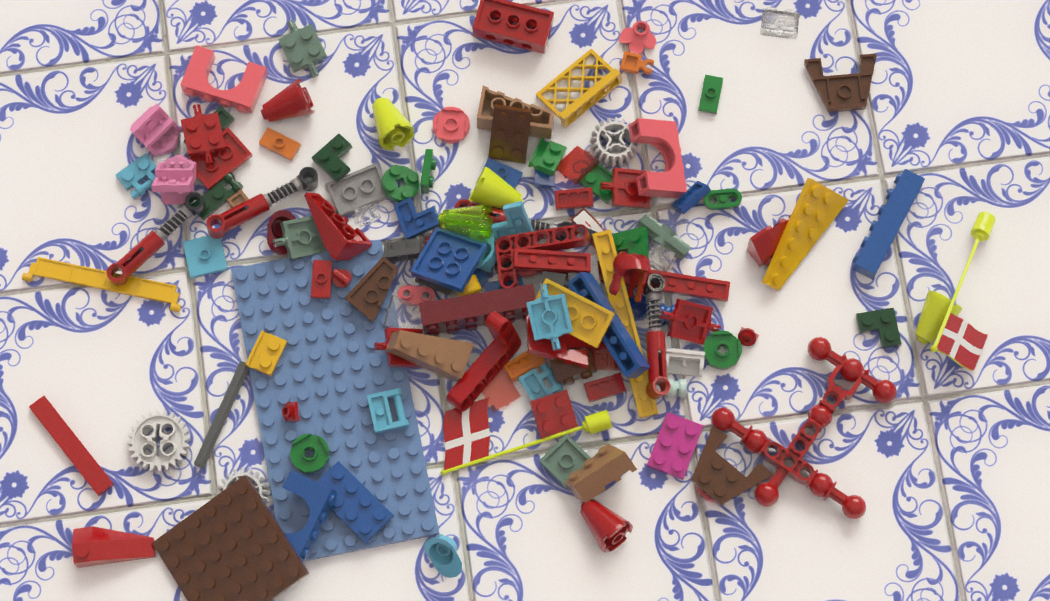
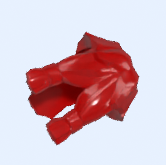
[609,251,651,302]

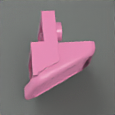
[129,103,182,157]
[151,154,196,204]

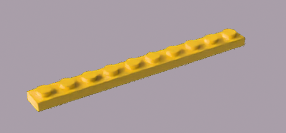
[592,229,658,419]

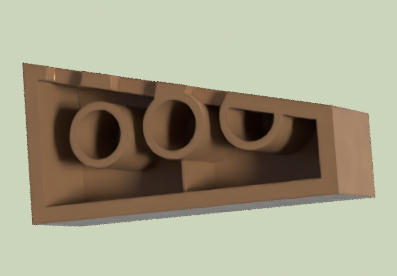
[477,85,554,139]
[385,330,474,381]

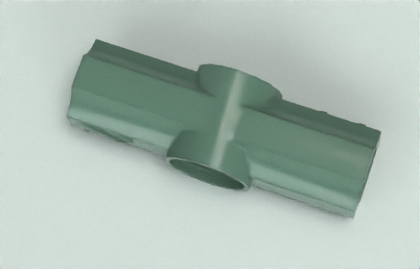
[636,213,692,261]

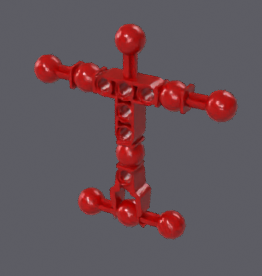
[711,337,897,519]

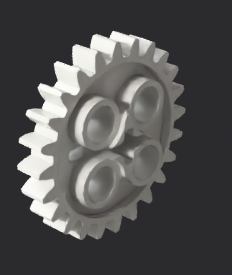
[127,409,191,473]

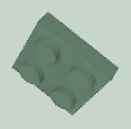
[539,434,591,489]

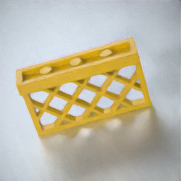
[536,48,622,128]

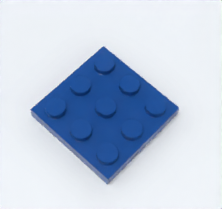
[410,227,488,293]

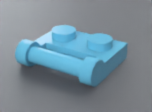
[367,388,410,434]

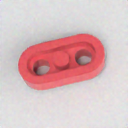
[397,285,436,307]

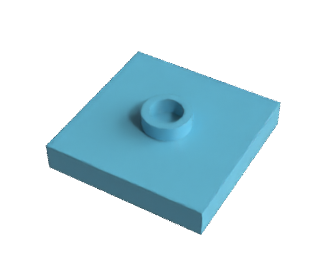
[182,235,228,279]

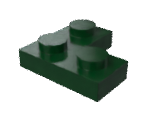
[311,133,353,183]
[855,307,902,349]

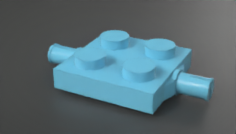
[526,284,574,350]

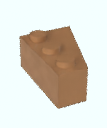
[565,444,637,503]

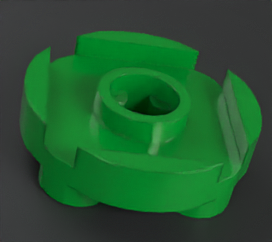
[381,165,419,203]
[703,331,742,370]
[290,434,329,474]

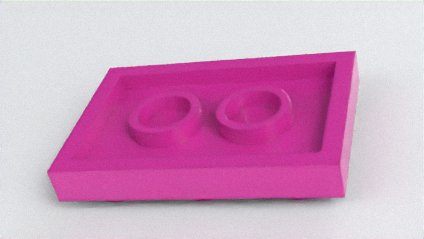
[647,412,704,480]

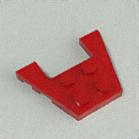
[525,315,588,369]

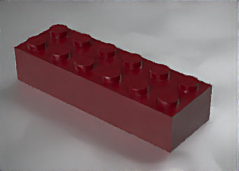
[419,284,536,336]

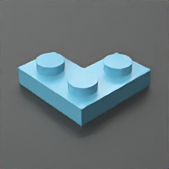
[491,201,534,241]

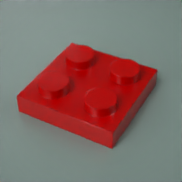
[529,389,578,439]

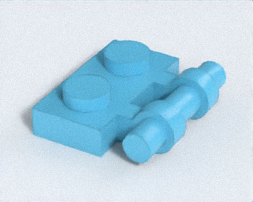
[115,153,157,199]
[518,363,564,400]

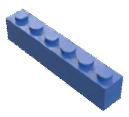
[852,169,925,280]
[567,272,650,379]

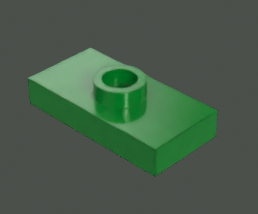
[698,74,723,114]

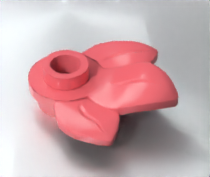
[619,21,656,54]

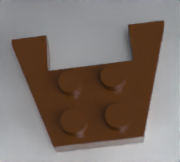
[804,53,877,113]
[691,426,773,506]

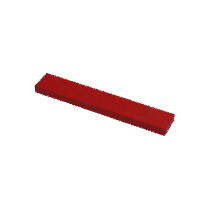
[29,395,114,496]

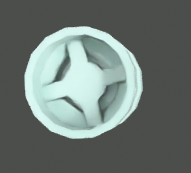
[666,379,687,398]

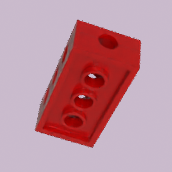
[472,0,554,54]

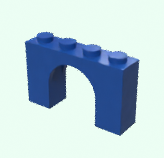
[282,470,337,562]

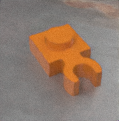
[620,51,654,75]

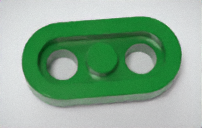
[704,188,742,210]

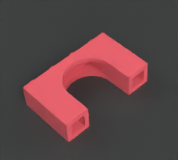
[180,45,268,114]
[628,118,687,199]

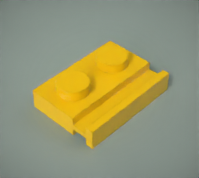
[245,330,288,377]

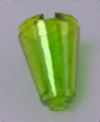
[438,204,493,243]

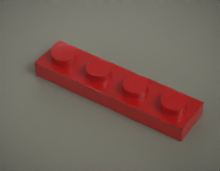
[513,248,591,273]

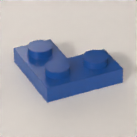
[393,197,442,240]

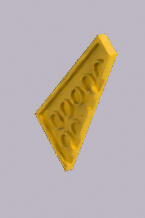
[761,178,849,291]

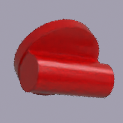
[332,268,352,288]
[738,327,759,346]
[282,402,300,422]

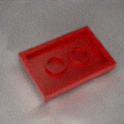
[189,127,253,190]

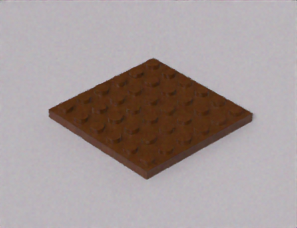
[152,475,310,601]

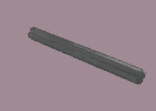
[194,361,249,468]

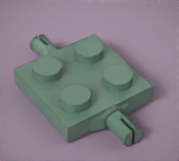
[278,20,328,78]
[273,216,326,260]

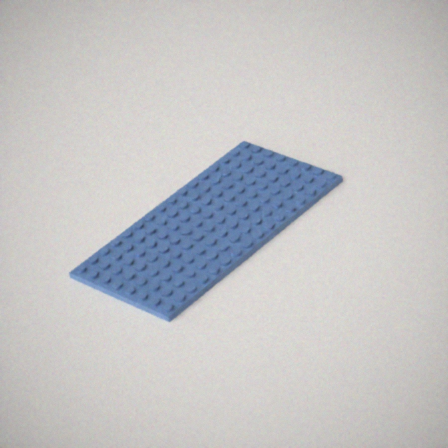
[231,240,440,562]

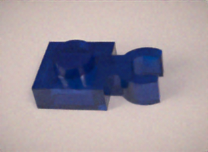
[626,288,648,321]

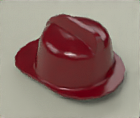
[267,210,296,255]

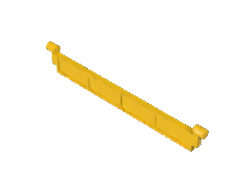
[22,257,181,313]

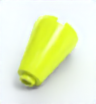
[372,97,415,150]
[469,166,523,209]
[915,290,963,345]

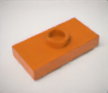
[259,127,301,161]
[504,350,546,383]

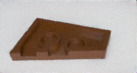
[345,256,398,324]

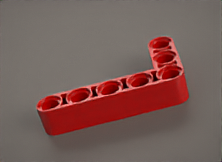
[495,224,591,289]
[446,311,522,412]

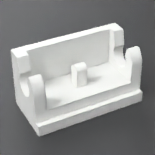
[666,348,705,377]

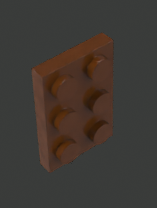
[488,104,532,164]

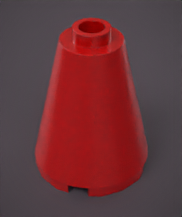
[260,79,315,122]
[580,499,633,553]

